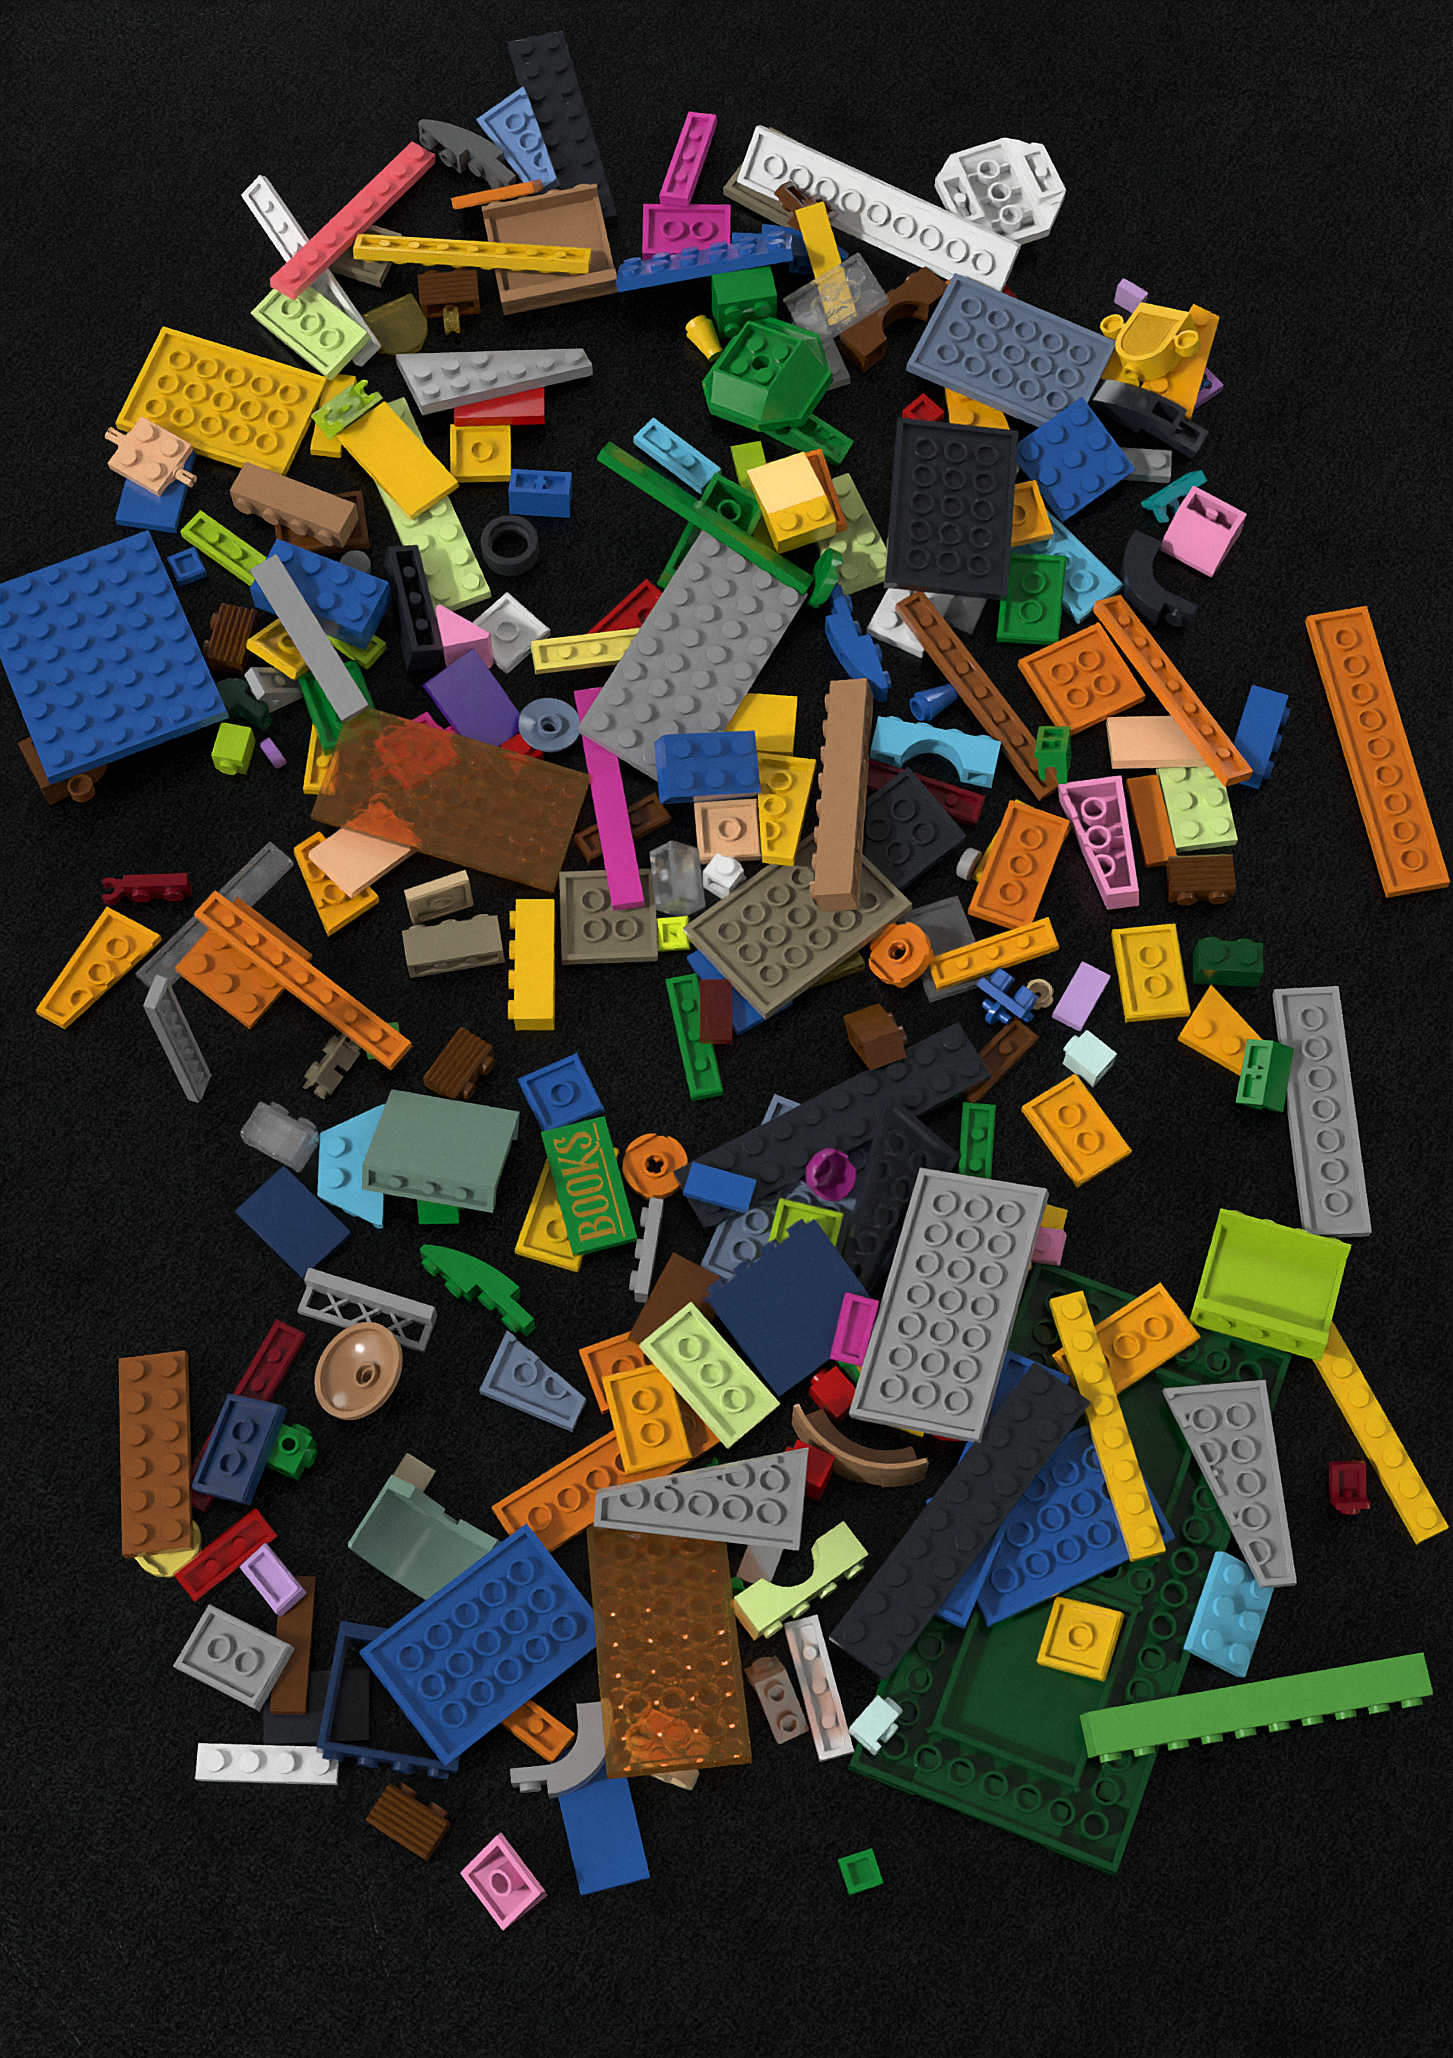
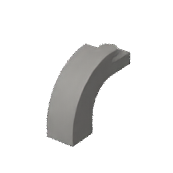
[510,1700,614,1798]

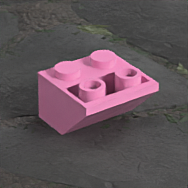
[1160,486,1247,577]

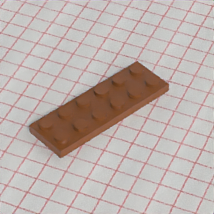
[119,1351,194,1558]

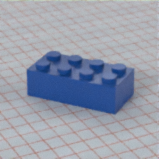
[250,539,392,650]

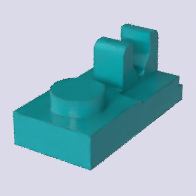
[1141,470,1207,523]

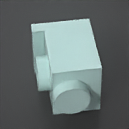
[849,1695,903,1756]

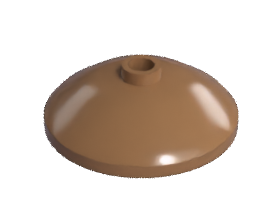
[314,1322,403,1420]

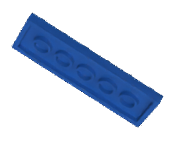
[616,231,794,292]

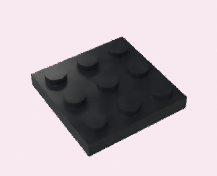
[862,767,968,892]

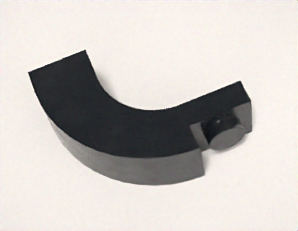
[1120,530,1198,629]

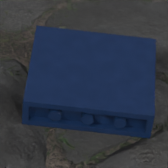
[702,1218,879,1397]

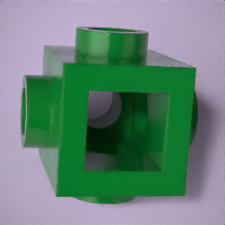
[266,1423,318,1481]

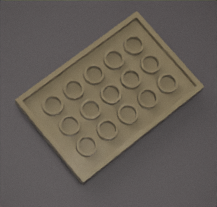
[683,832,912,1020]

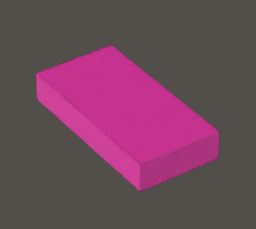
[829,1293,879,1367]

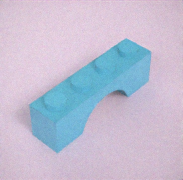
[870,716,1001,788]

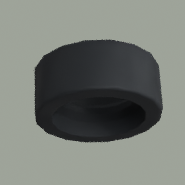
[481,515,540,576]

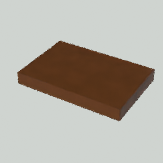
[275,490,370,555]
[627,1252,727,1345]

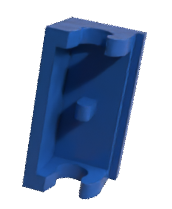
[508,469,572,518]

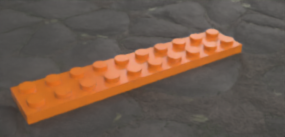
[1305,606,1450,898]

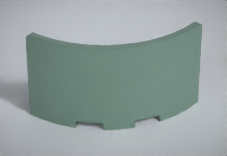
[348,1475,501,1600]

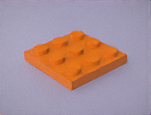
[1018,622,1146,736]
[175,897,312,1030]

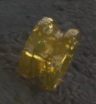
[443,307,460,335]

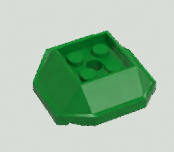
[702,317,834,432]

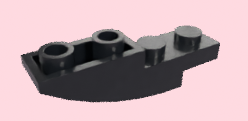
[1088,378,1208,459]

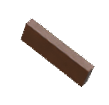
[574,792,671,865]
[961,1016,1039,1103]

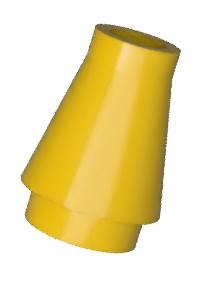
[685,315,723,362]

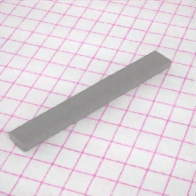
[143,975,211,1103]

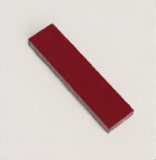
[867,758,986,827]

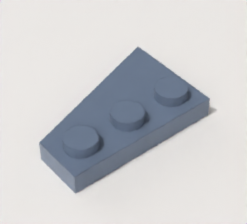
[479,1330,586,1432]

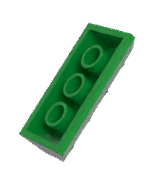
[657,472,762,589]

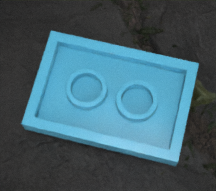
[1183,1552,1274,1677]

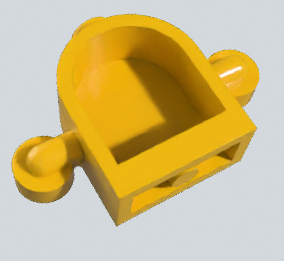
[1100,302,1201,381]

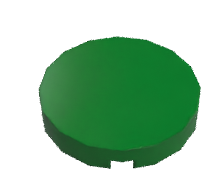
[804,548,843,608]

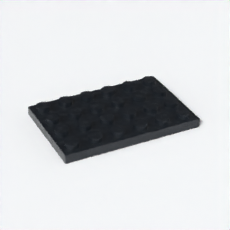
[884,417,1018,601]

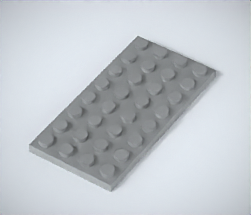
[576,530,808,782]
[849,1168,1049,1443]

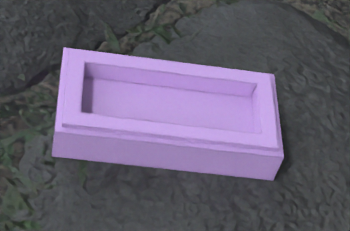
[1052,961,1111,1032]
[239,1543,307,1617]

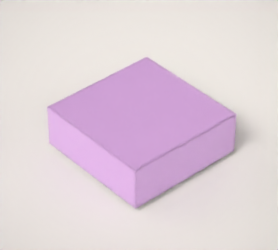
[1114,278,1148,313]

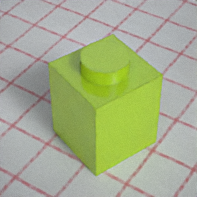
[211,722,256,775]

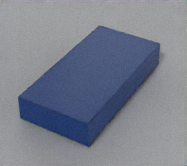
[683,1162,757,1214]

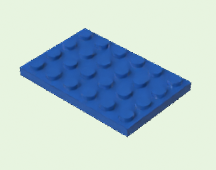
[926,1425,1175,1628]
[359,1523,612,1766]

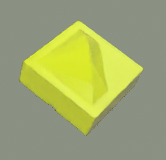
[656,916,691,952]

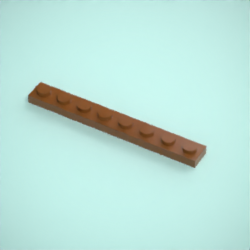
[895,591,1058,801]

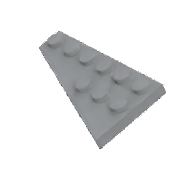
[396,348,593,415]
[1163,1380,1297,1589]
[594,1447,809,1551]

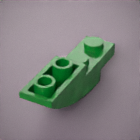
[420,1244,536,1337]

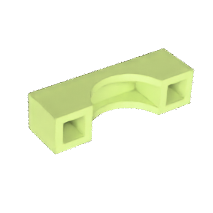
[730,1521,868,1641]

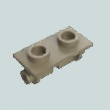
[303,1034,361,1099]

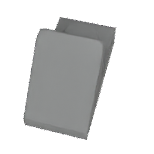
[244,667,303,713]

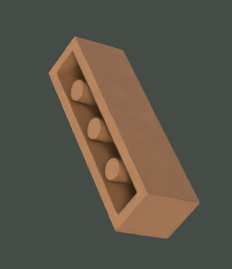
[230,462,359,548]

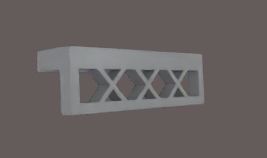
[298,1268,437,1353]

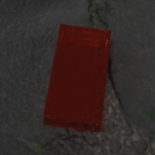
[699,979,732,1044]

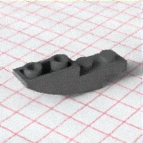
[418,119,517,200]

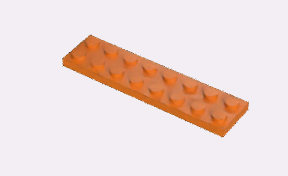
[492,1390,722,1553]

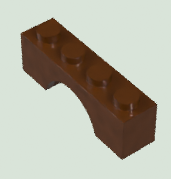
[839,266,948,373]

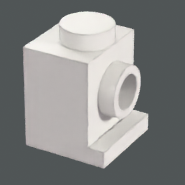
[703,852,747,899]

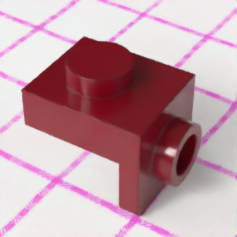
[1329,1460,1371,1515]

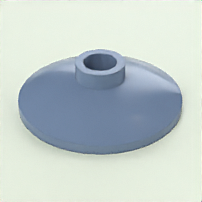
[518,698,580,752]

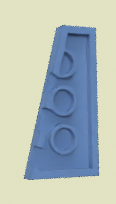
[476,86,560,196]

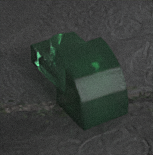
[215,678,272,732]

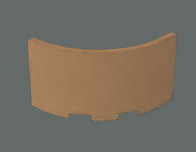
[792,1404,929,1487]

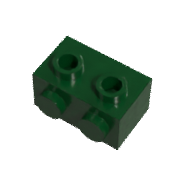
[1193,937,1263,987]

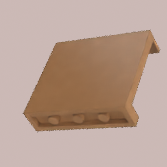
[482,184,618,315]

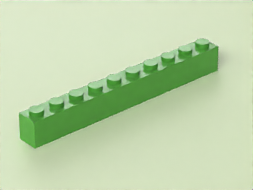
[1080,1652,1433,1763]

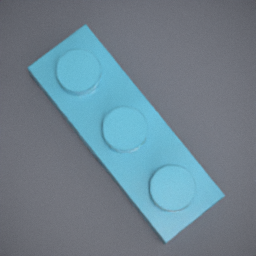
[634,418,721,495]

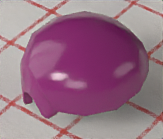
[806,1148,857,1202]

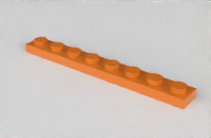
[1092,595,1253,787]
[194,890,412,1070]

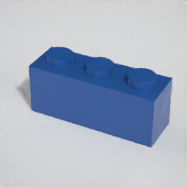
[1233,685,1291,789]

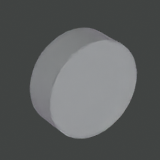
[956,847,982,881]

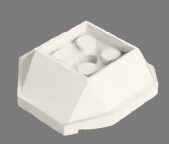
[935,138,1066,245]

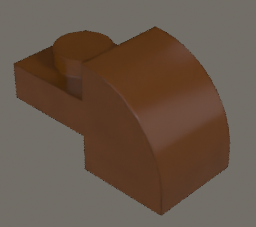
[774,181,839,231]

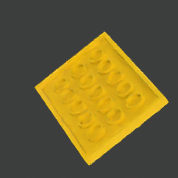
[115,326,328,476]

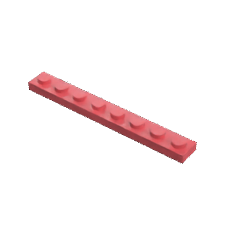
[270,141,435,301]

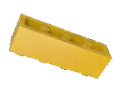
[508,899,556,1030]

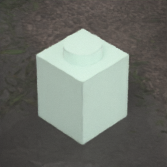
[1063,1030,1117,1088]

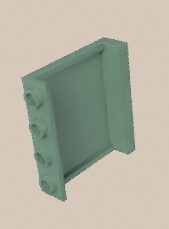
[362,1089,520,1213]

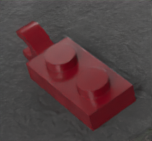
[102,873,192,905]

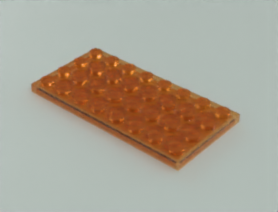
[311,708,591,893]
[586,1525,752,1779]

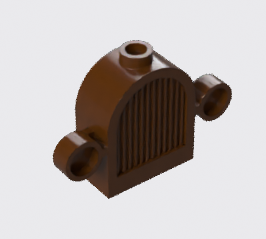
[18,737,108,805]

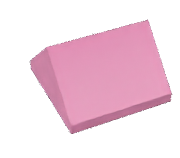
[435,604,494,668]
[460,1833,547,1930]

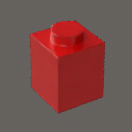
[809,1366,856,1425]

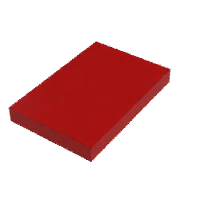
[454,386,545,427]
[587,579,663,669]

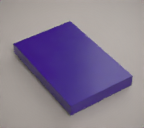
[423,648,520,762]

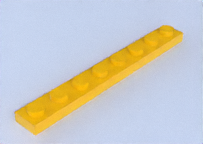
[353,234,591,275]
[1049,1291,1166,1562]
[1313,1321,1449,1545]

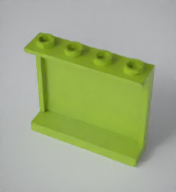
[1190,1208,1351,1361]

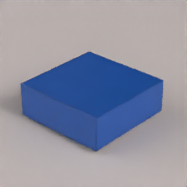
[167,547,207,587]

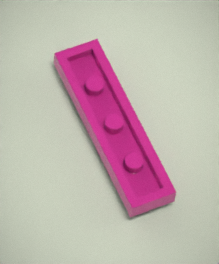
[659,112,717,207]

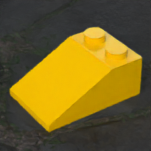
[747,452,836,554]

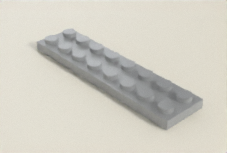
[1272,986,1372,1238]

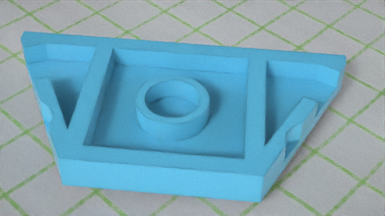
[317,1104,386,1228]

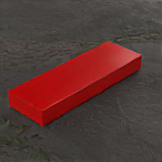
[173,1508,277,1602]

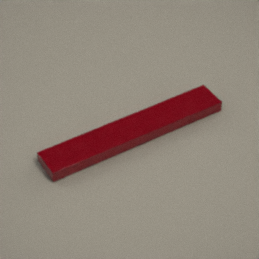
[191,1319,307,1513]

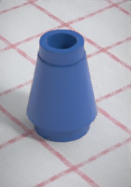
[910,684,957,721]

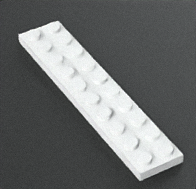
[737,125,1021,292]

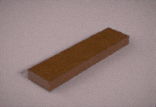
[270,1576,317,1715]

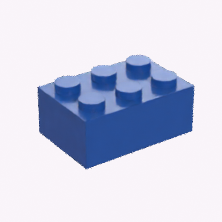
[654,730,761,804]

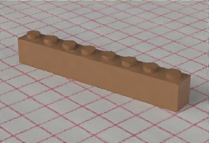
[810,678,874,912]

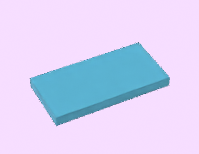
[1011,509,1123,625]

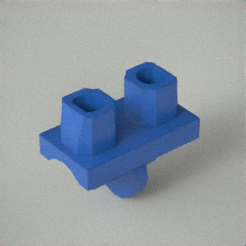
[977,967,1039,1025]

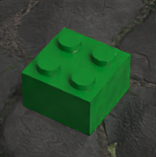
[712,266,777,339]

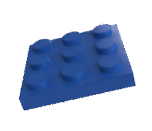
[1016,397,1135,524]

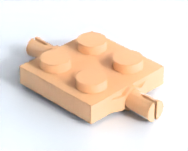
[105,416,197,497]

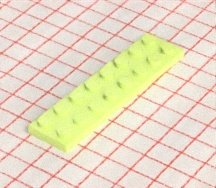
[350,397,491,617]

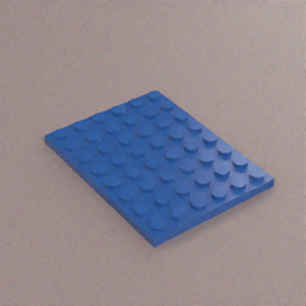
[0,530,229,785]

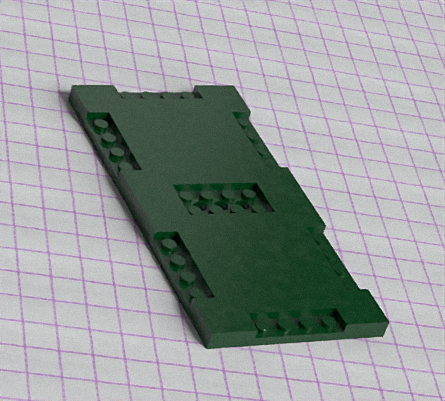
[848,1263,1292,1875]

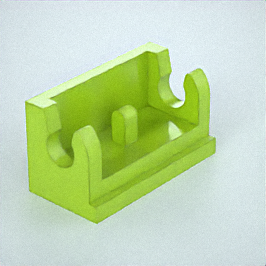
[311,380,382,440]

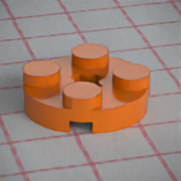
[868,922,934,988]
[622,1133,688,1201]

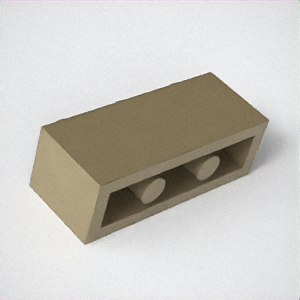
[402,914,505,978]

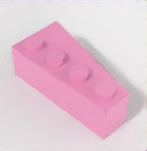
[1058,775,1139,910]

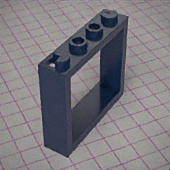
[316,1621,460,1779]

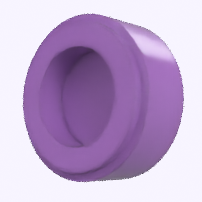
[260,738,287,769]

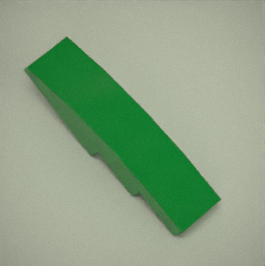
[764,414,854,466]

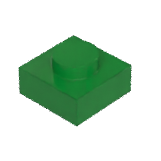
[838,1848,884,1896]

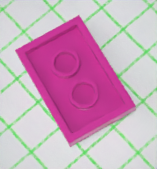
[642,204,731,260]

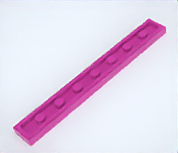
[574,687,644,911]

